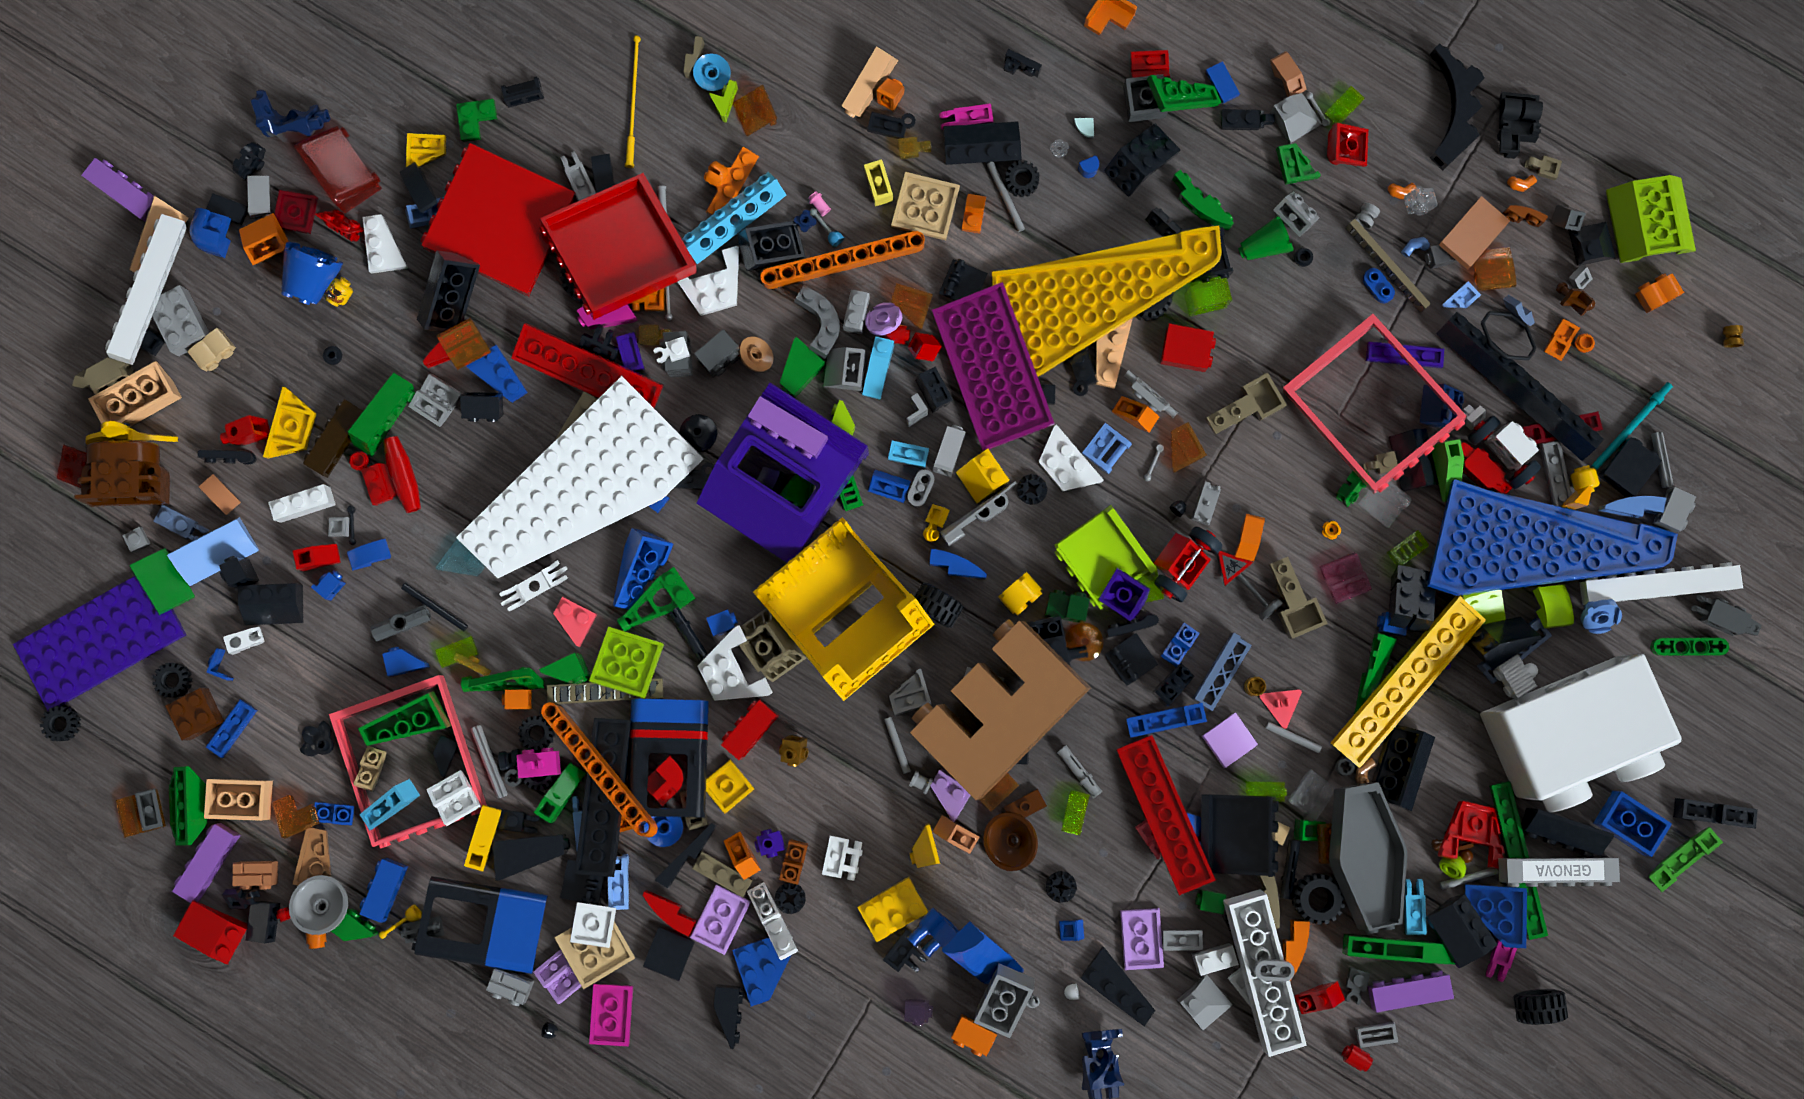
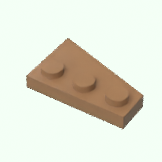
[292,826,331,886]

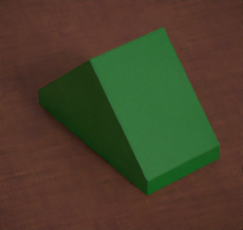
[1294,819,1326,842]

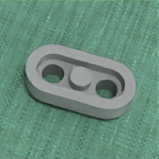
[908,470,934,507]
[1253,959,1295,982]

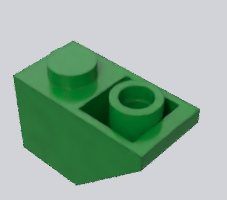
[331,909,379,941]

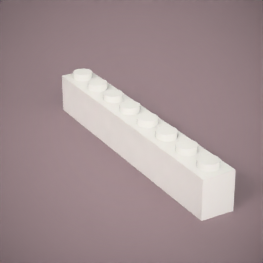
[105,214,187,365]
[1579,562,1743,605]

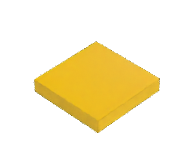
[706,759,755,814]

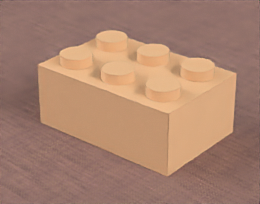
[204,779,273,821]

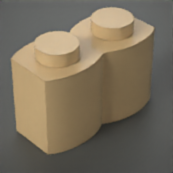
[188,328,236,372]

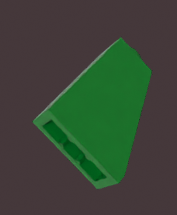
[780,337,825,398]

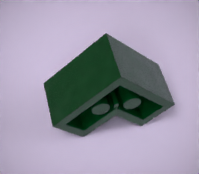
[1045,590,1090,623]

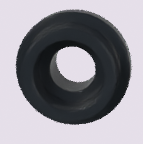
[1294,248,1313,267]
[323,346,343,365]

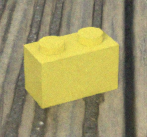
[864,160,893,206]

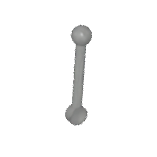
[1306,92,1330,126]
[1144,444,1164,481]

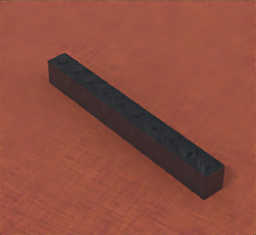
[1436,312,1604,461]

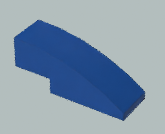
[929,549,987,579]

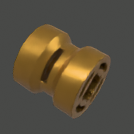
[1723,325,1744,348]
[1244,677,1266,696]

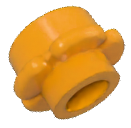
[1322,521,1341,540]

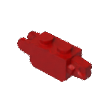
[1461,442,1512,494]

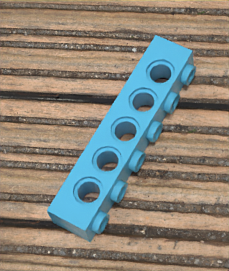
[682,172,786,264]

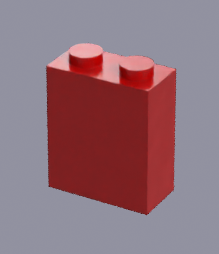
[1160,324,1216,372]

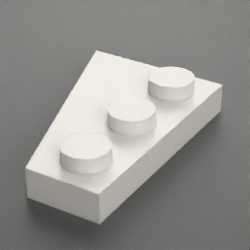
[363,215,408,274]

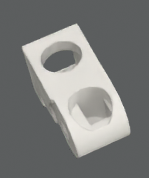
[223,627,265,655]

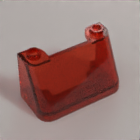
[294,126,382,214]

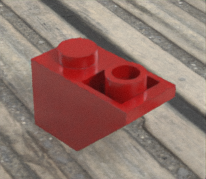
[293,544,341,571]
[1294,981,1345,1014]

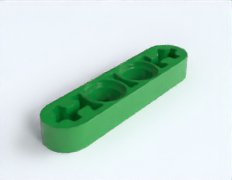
[1650,638,1729,656]

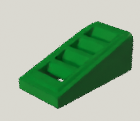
[840,475,863,512]

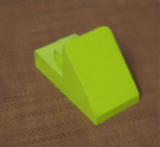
[709,80,738,122]

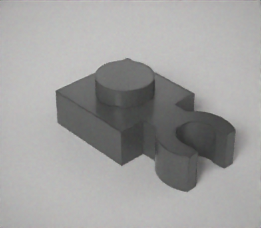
[1345,967,1370,1005]

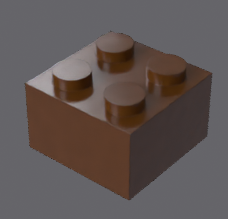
[165,688,224,740]

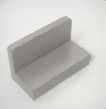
[906,393,928,427]

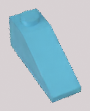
[862,337,894,400]
[359,779,420,830]

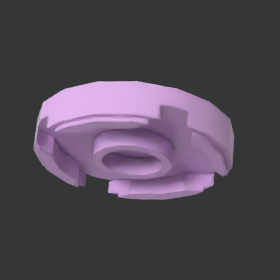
[865,302,903,336]

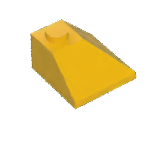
[909,823,940,868]

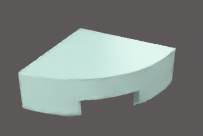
[1074,118,1094,138]

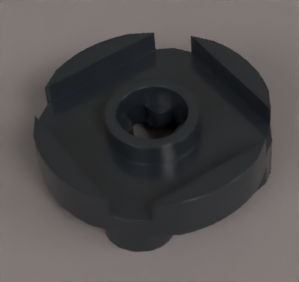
[233,142,266,180]

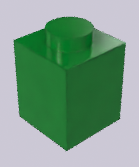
[1195,889,1227,914]

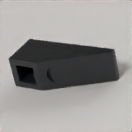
[714,984,744,1049]

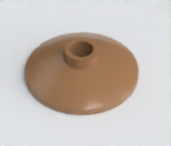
[739,337,774,372]

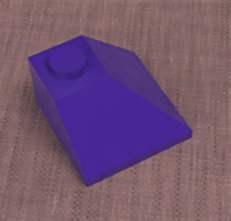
[1098,568,1150,621]

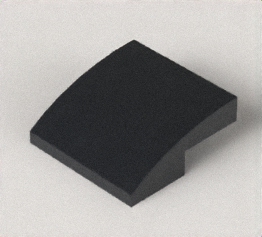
[643,928,695,981]

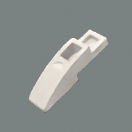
[747,882,798,960]

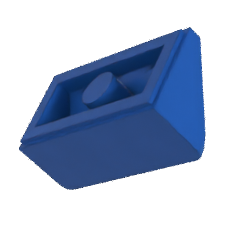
[868,470,911,503]

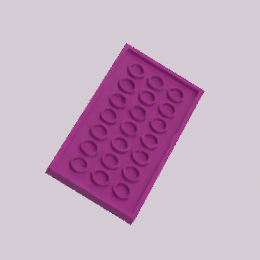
[932,282,1055,451]

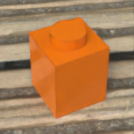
[502,690,532,709]

